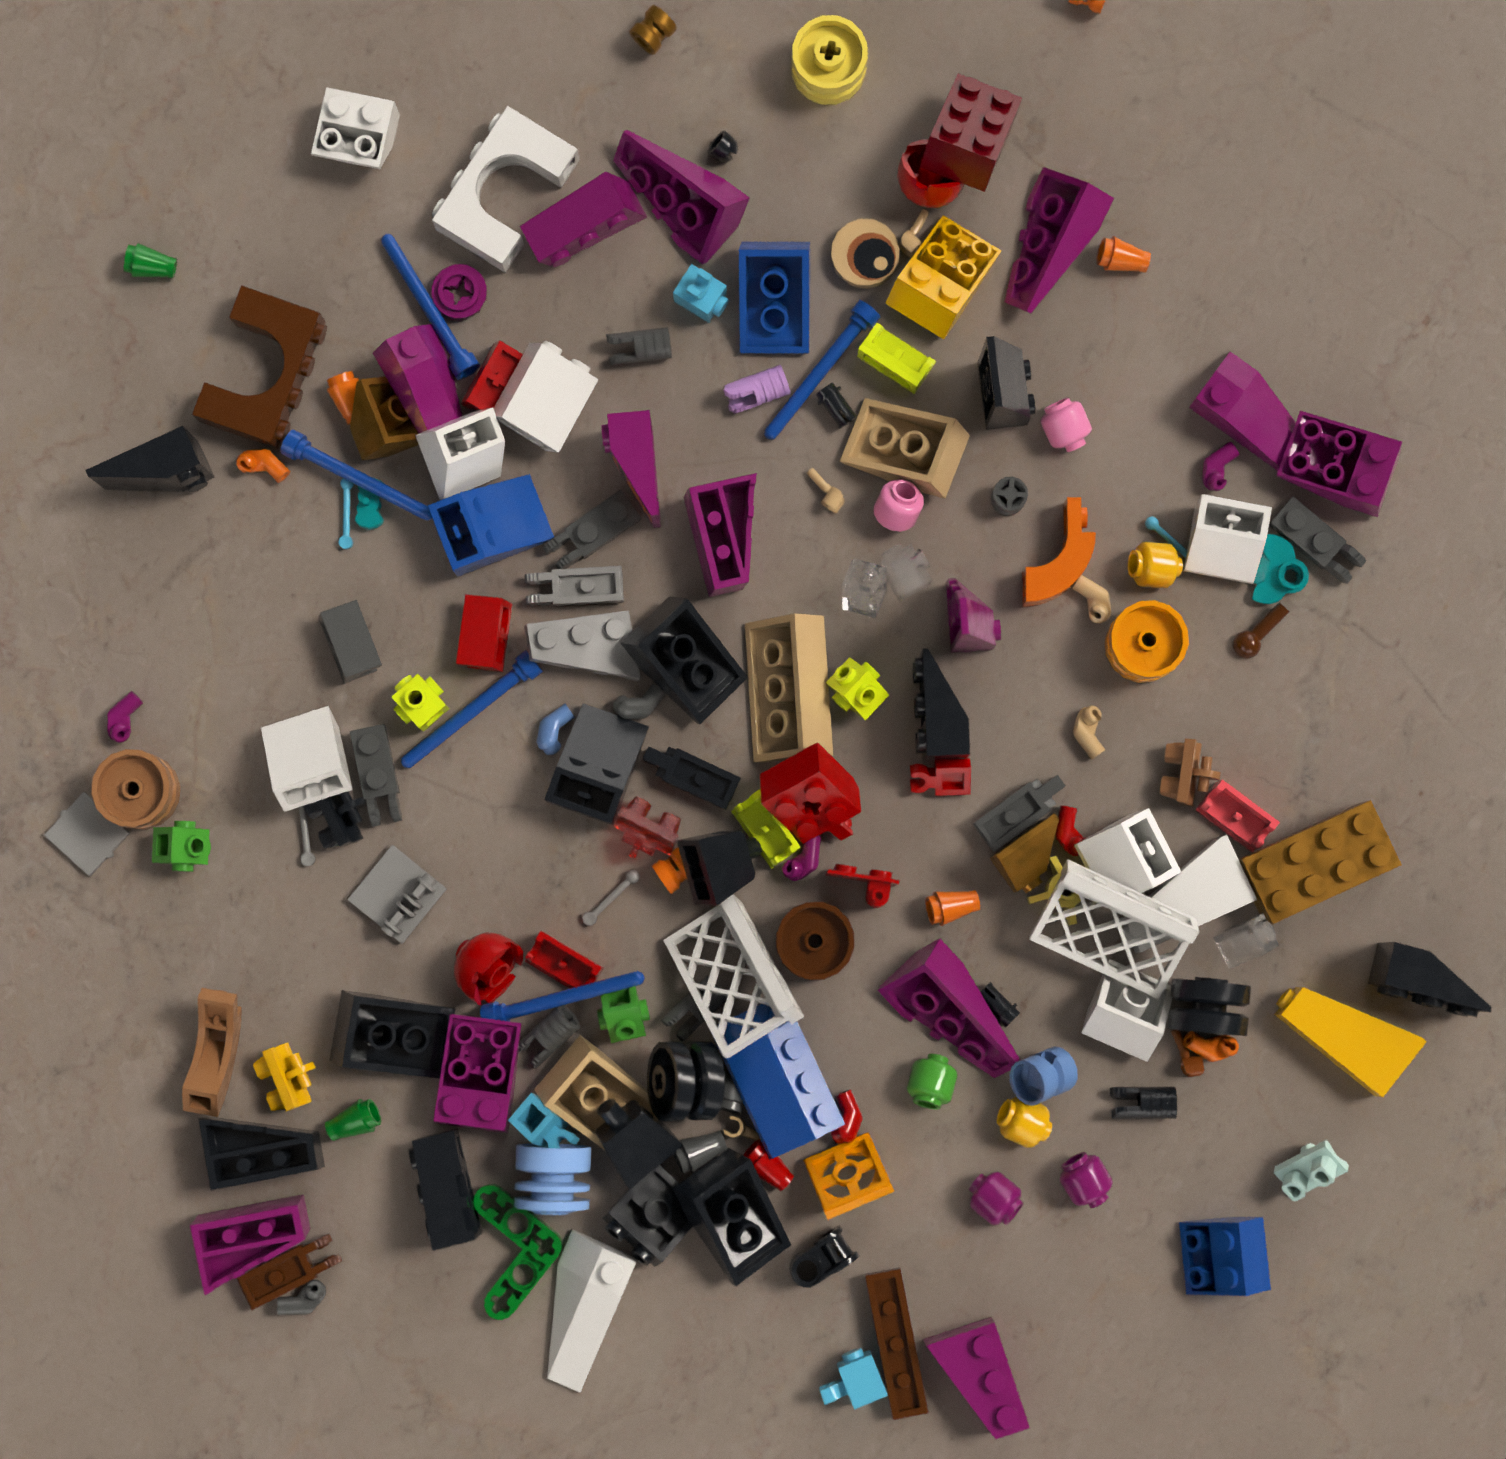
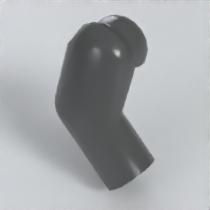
[613,684,666,720]
[277,1279,326,1315]

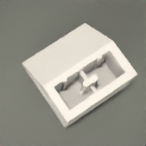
[311,87,400,169]
[415,407,505,500]
[1183,494,1272,584]
[1074,808,1181,893]

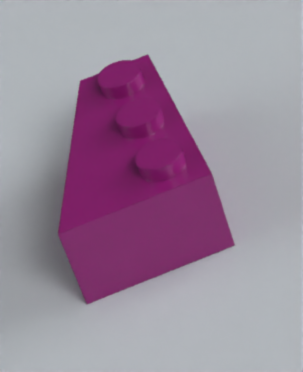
[520,171,647,267]
[190,1194,311,1296]

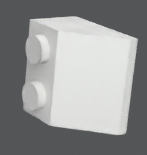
[1081,959,1172,1062]

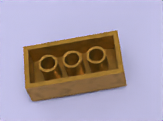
[1239,800,1402,925]

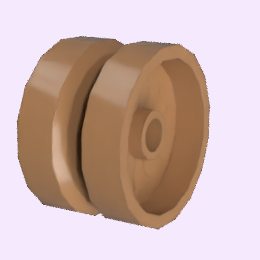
[91,749,181,830]

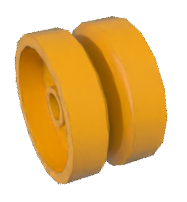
[1105,600,1189,683]

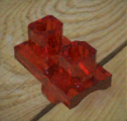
[614,796,681,859]

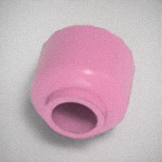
[1041,397,1092,452]
[874,480,924,532]

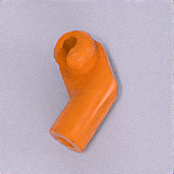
[236,449,290,483]
[1183,1031,1239,1062]

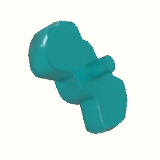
[354,477,384,530]

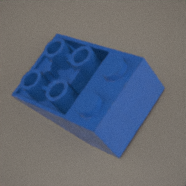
[427,474,554,577]

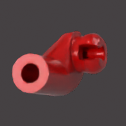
[1055,805,1085,856]
[831,1089,863,1144]

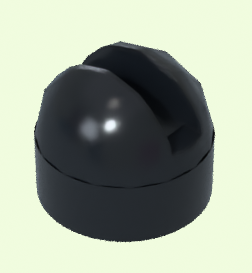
[708,130,738,162]

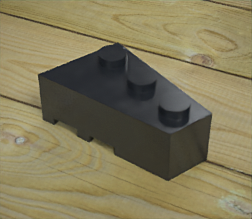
[199,1116,325,1190]
[408,1128,483,1251]

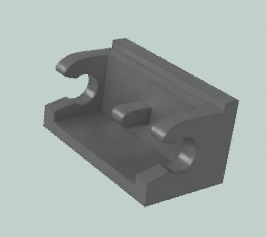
[319,600,382,684]

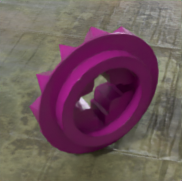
[431,264,487,320]

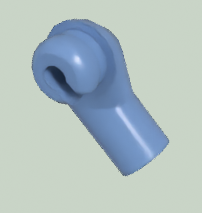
[537,704,575,755]

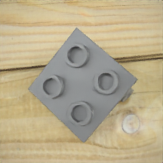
[348,845,447,944]

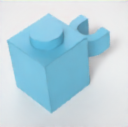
[673,264,729,323]
[508,1093,580,1148]
[819,1348,888,1409]

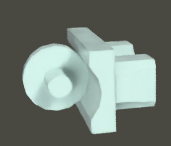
[1274,1140,1349,1202]

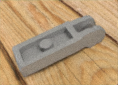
[525,566,624,606]

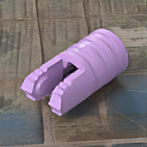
[723,365,790,414]

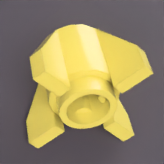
[1027,856,1081,926]

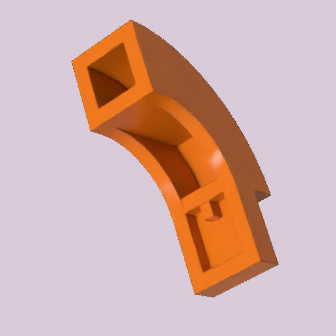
[1022,497,1096,607]

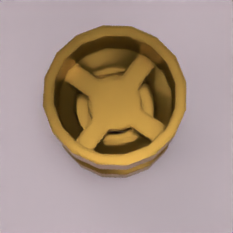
[629,5,677,55]

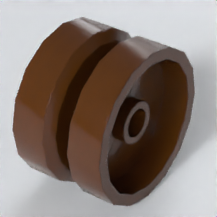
[776,902,854,980]

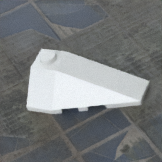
[547,1230,637,1393]

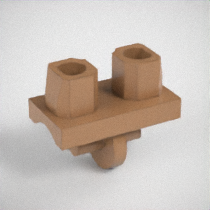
[1160,738,1221,807]

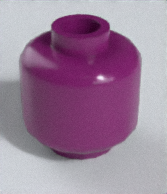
[1059,1152,1113,1208]
[969,1171,1024,1225]

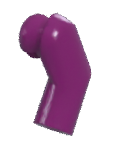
[782,836,821,881]

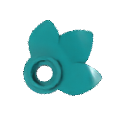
[1252,534,1309,604]

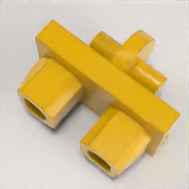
[253,1042,316,1112]

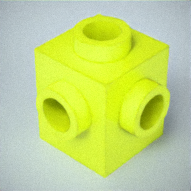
[825,657,889,721]
[391,674,450,732]

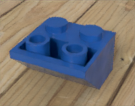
[1179,1217,1271,1296]

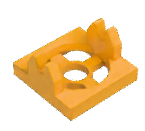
[803,1132,894,1220]

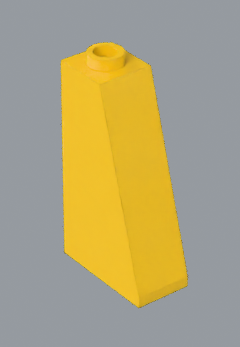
[1274,987,1427,1098]

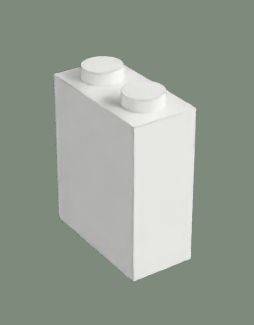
[494,341,599,453]
[261,706,352,812]

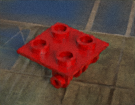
[825,864,899,908]

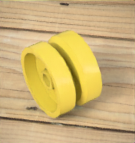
[792,15,868,105]

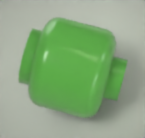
[907,1054,957,1110]

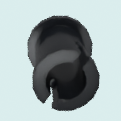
[816,382,858,429]
[981,982,1020,1028]

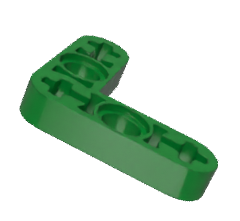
[473,1184,563,1320]

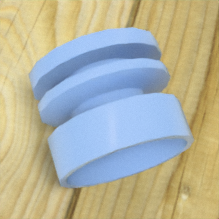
[514,1143,592,1215]

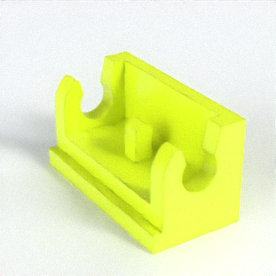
[857,323,936,394]
[731,789,801,869]

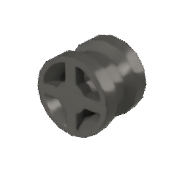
[991,476,1028,516]

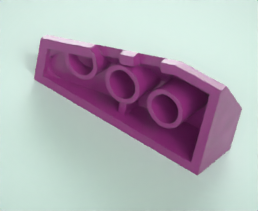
[1005,167,1114,314]
[373,324,463,434]
[1189,352,1302,488]
[878,938,1020,1078]

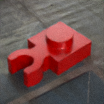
[910,758,971,796]

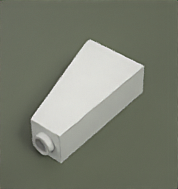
[1123,835,1257,953]

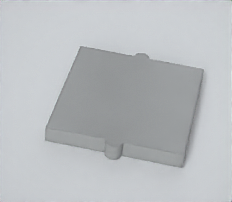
[44,792,130,876]

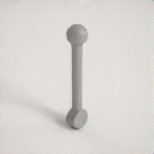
[299,806,316,866]
[583,870,640,926]

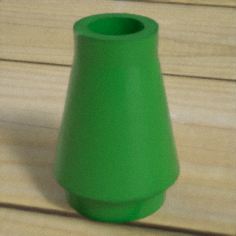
[123,243,177,279]
[325,1099,381,1141]

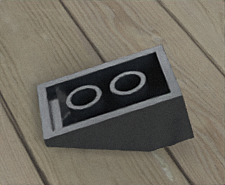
[977,336,1035,430]
[85,426,214,492]
[620,597,748,724]
[329,990,455,1079]
[673,1148,791,1287]

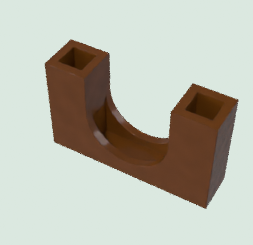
[192,285,327,449]

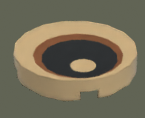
[831,219,900,289]

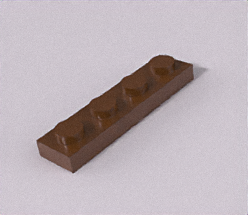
[865,1267,929,1420]

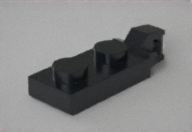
[643,746,741,810]

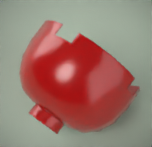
[897,139,964,208]
[454,932,523,1005]

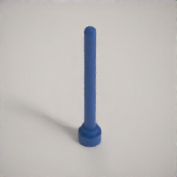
[381,234,480,380]
[764,300,881,440]
[280,429,432,520]
[401,650,543,768]
[480,971,644,1022]

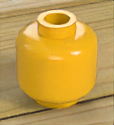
[1127,542,1183,588]
[996,1096,1052,1148]

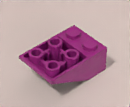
[1277,410,1402,517]
[433,1014,521,1133]

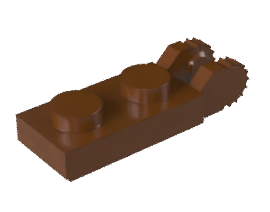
[236,1234,342,1310]

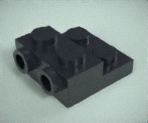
[603,1165,693,1267]

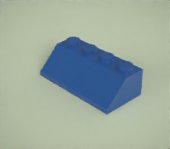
[709,1004,845,1159]

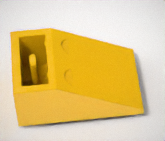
[885,215,1001,339]

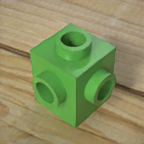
[152,821,211,872]
[597,986,650,1043]

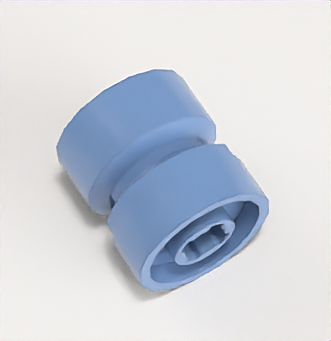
[1009,1046,1078,1106]

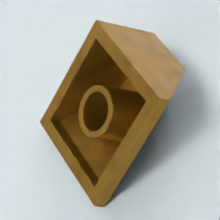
[350,376,419,461]
[990,813,1059,894]

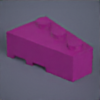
[683,473,757,597]
[923,1317,1030,1440]

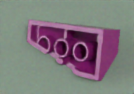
[613,130,750,264]
[946,578,1001,653]

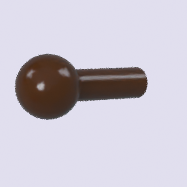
[1233,602,1289,659]

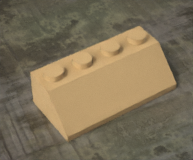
[745,613,833,763]

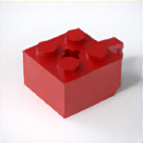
[760,742,861,844]

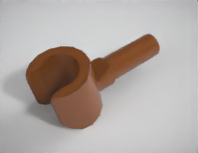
[1171,1029,1204,1077]

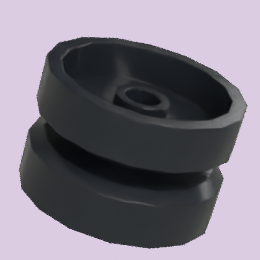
[1168,977,1251,1036]
[647,1041,725,1121]

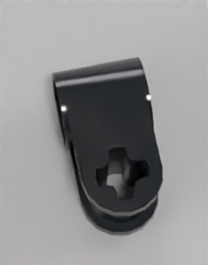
[789,1225,859,1288]

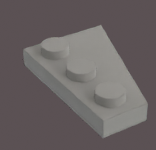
[524,610,640,681]

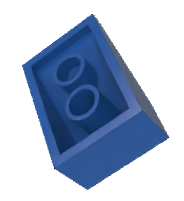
[739,242,810,353]

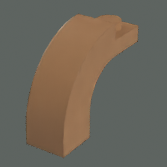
[182,988,242,1117]

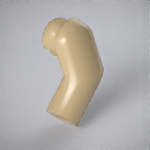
[1072,575,1111,624]
[1073,705,1105,760]

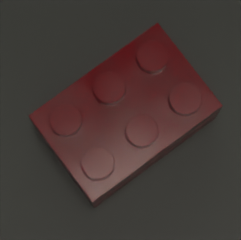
[920,73,1023,192]

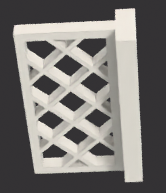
[1029,859,1199,999]
[663,894,804,1059]

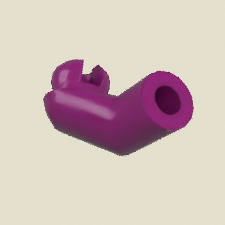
[1202,442,1239,491]
[107,690,143,743]

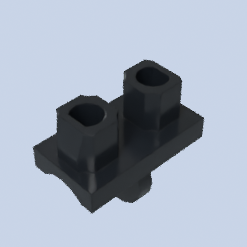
[304,791,366,849]

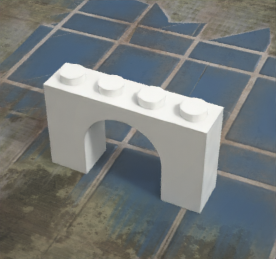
[432,106,580,273]

